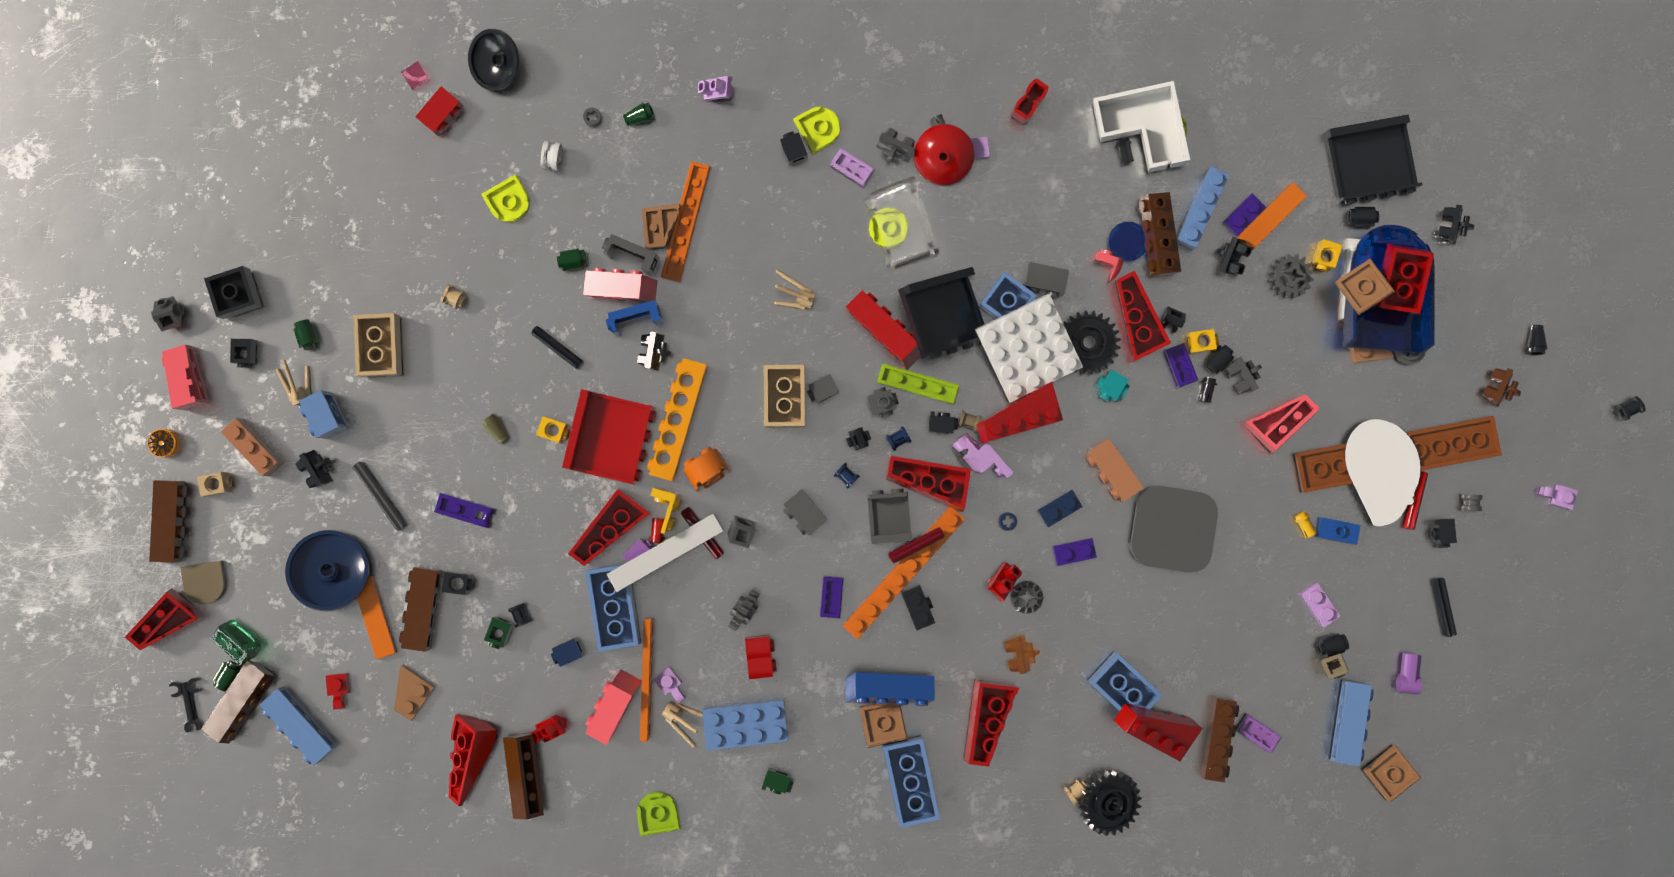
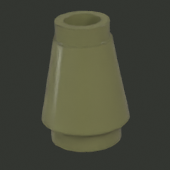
[480,413,508,444]

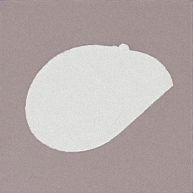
[1345,419,1420,526]

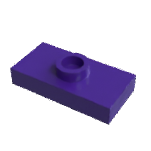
[1164,343,1198,388]
[820,576,844,618]

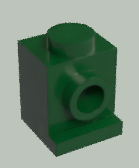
[484,616,515,649]
[761,767,794,795]

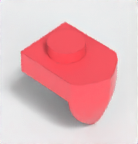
[1093,249,1124,282]

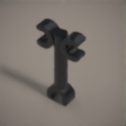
[169,677,202,733]

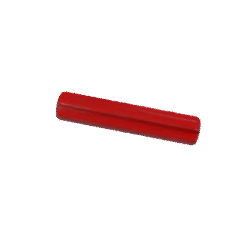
[1403,471,1428,530]

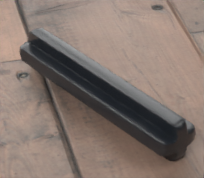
[531,326,583,369]
[1433,577,1457,637]

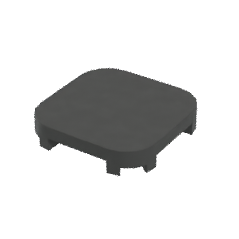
[1129,486,1218,572]

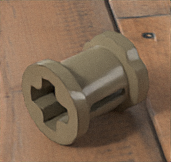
[958,410,982,432]

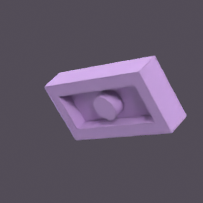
[1300,583,1341,628]

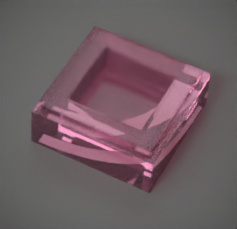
[401,61,430,90]

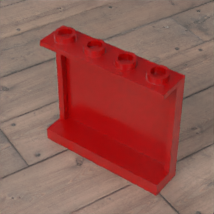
[562,389,656,485]

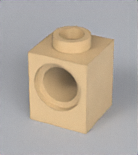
[197,472,232,497]

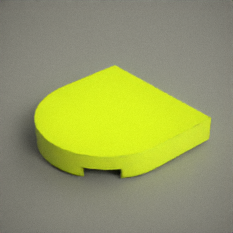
[793,107,840,155]
[481,174,530,222]

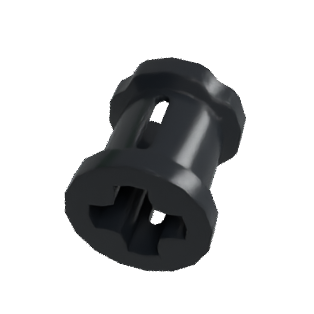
[1617,396,1646,421]
[508,602,532,628]

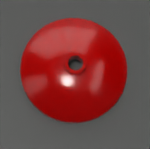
[914,124,975,185]

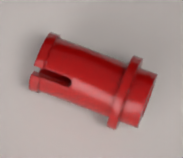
[649,518,665,543]

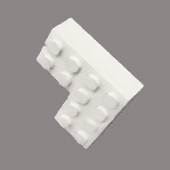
[1093,81,1190,173]

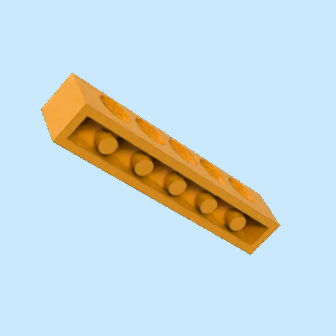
[647,358,708,482]

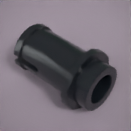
[1116,138,1134,164]
[1198,377,1217,403]

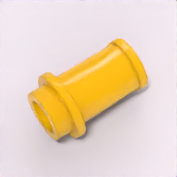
[1295,511,1317,538]

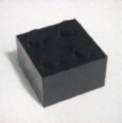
[204,266,262,319]

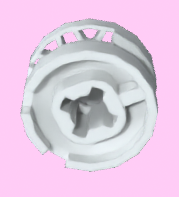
[540,140,562,171]

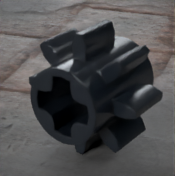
[846,427,871,451]

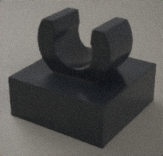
[1163,306,1186,333]

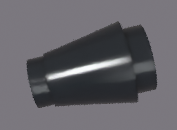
[1526,325,1548,355]

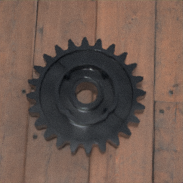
[1063,310,1121,375]
[1078,770,1142,836]

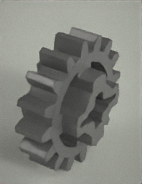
[1269,254,1315,298]
[728,590,760,631]

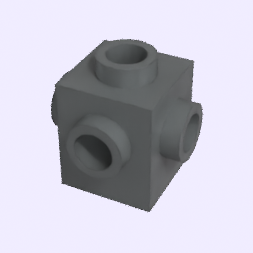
[151,296,184,332]
[867,387,899,417]

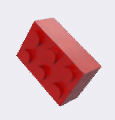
[1376,244,1434,314]

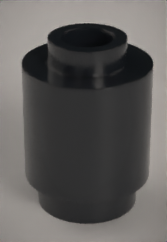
[1348,207,1379,227]
[1204,345,1234,375]
[1317,633,1349,658]

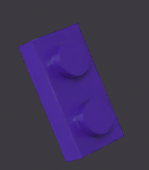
[1222,193,1266,236]
[1052,538,1097,566]

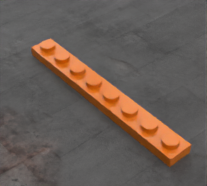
[842,507,965,640]

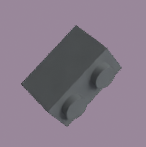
[1024,262,1069,298]
[783,489,828,535]

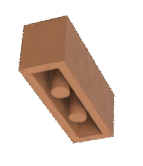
[221,418,284,477]
[1087,438,1144,502]

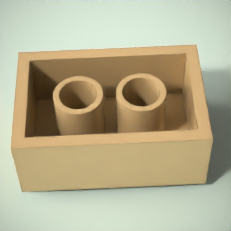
[353,313,402,377]
[764,365,805,427]

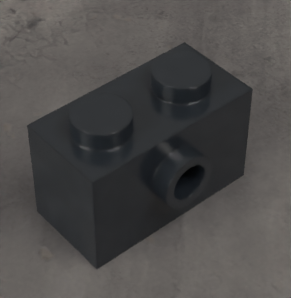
[901,584,935,630]

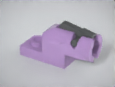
[952,433,1013,478]

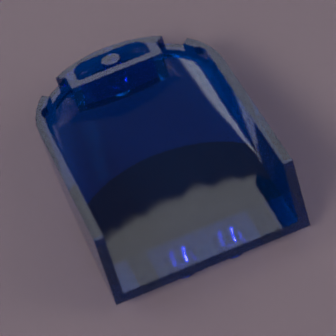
[1343,225,1435,354]

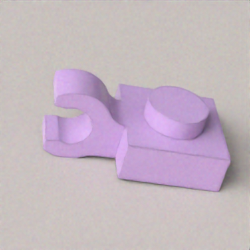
[1539,485,1578,510]
[653,667,686,703]

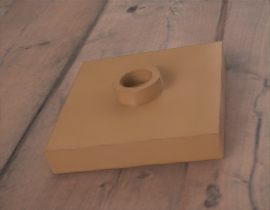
[1335,259,1394,315]
[860,703,907,748]
[1363,745,1421,803]

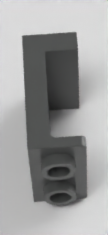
[602,234,660,276]
[867,489,912,544]

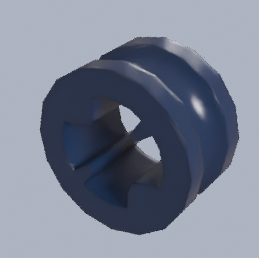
[998,513,1017,531]

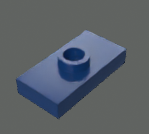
[1316,517,1361,545]

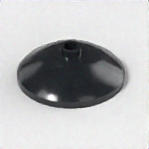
[468,29,519,90]

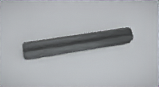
[352,462,406,531]

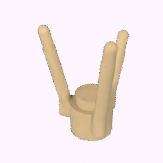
[774,270,816,310]
[276,359,311,406]
[661,702,703,748]

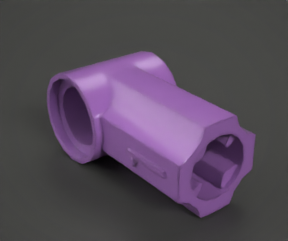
[1396,653,1422,695]

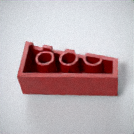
[1116,271,1171,362]
[846,290,921,370]
[976,381,1063,443]
[886,456,971,512]
[568,487,650,566]
[964,680,1019,767]
[1113,704,1203,762]

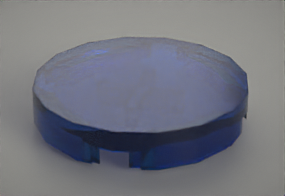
[1108,222,1146,262]

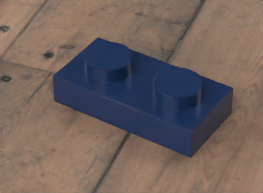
[1037,490,1083,527]

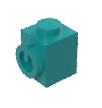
[1097,369,1130,402]

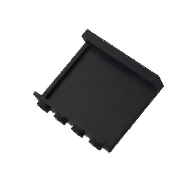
[1325,114,1423,205]
[898,267,985,360]

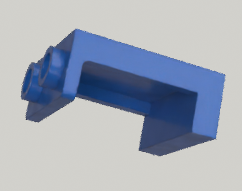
[606,300,664,336]

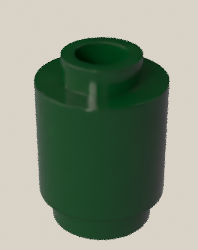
[557,248,587,271]
[293,319,319,351]
[213,660,241,692]

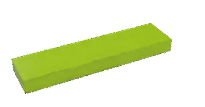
[877,363,960,405]

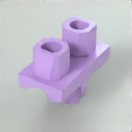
[698,76,734,101]

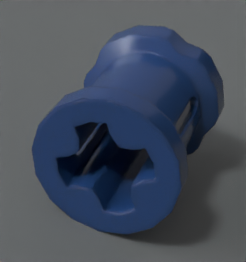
[886,426,912,451]
[833,462,860,488]

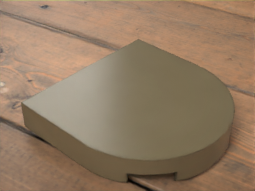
[180,560,226,604]

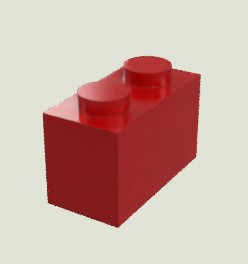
[415,86,463,136]

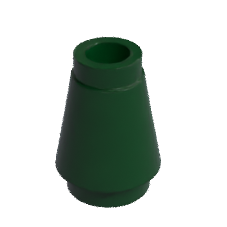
[623,102,655,126]

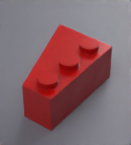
[125,588,203,650]

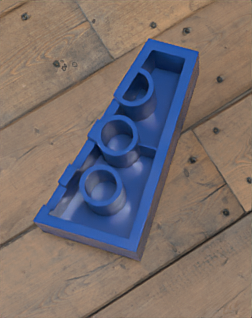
[845,672,935,706]

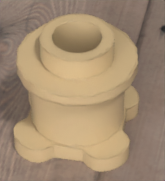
[440,284,467,309]
[1064,780,1088,806]

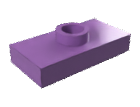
[1236,714,1282,754]

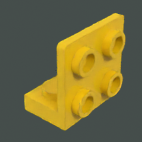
[650,488,682,534]

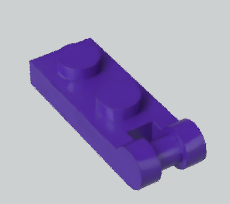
[434,493,495,528]

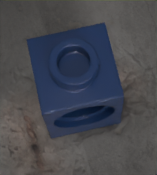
[551,637,585,667]

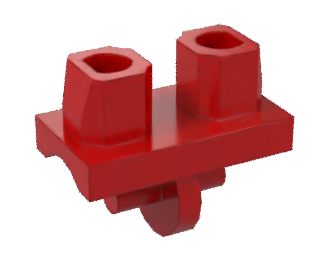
[987,562,1022,602]
[530,714,566,743]

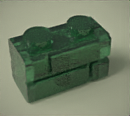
[211,619,262,666]

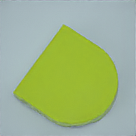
[637,791,681,836]

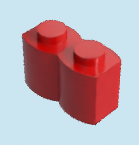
[1012,78,1049,124]
[745,635,777,679]

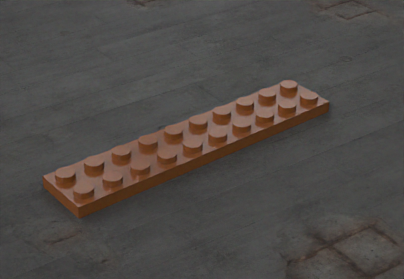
[1294,416,1502,493]

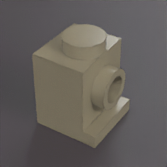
[1321,653,1349,680]

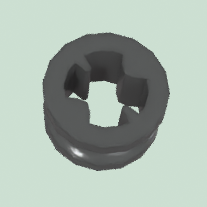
[583,107,602,127]

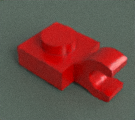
[325,673,349,710]

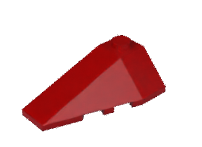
[448,714,497,806]

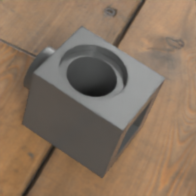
[807,374,839,404]
[727,516,756,548]

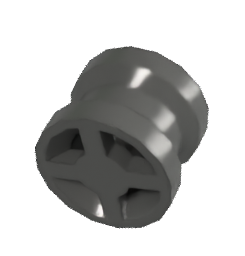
[1461,494,1483,511]

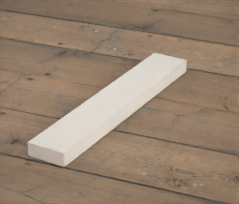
[606,514,723,592]

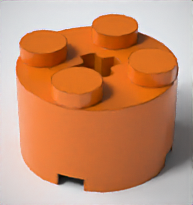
[683,447,730,492]

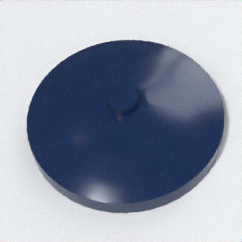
[285,530,370,612]

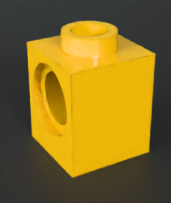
[1311,239,1343,272]
[1186,329,1219,354]
[536,416,570,444]

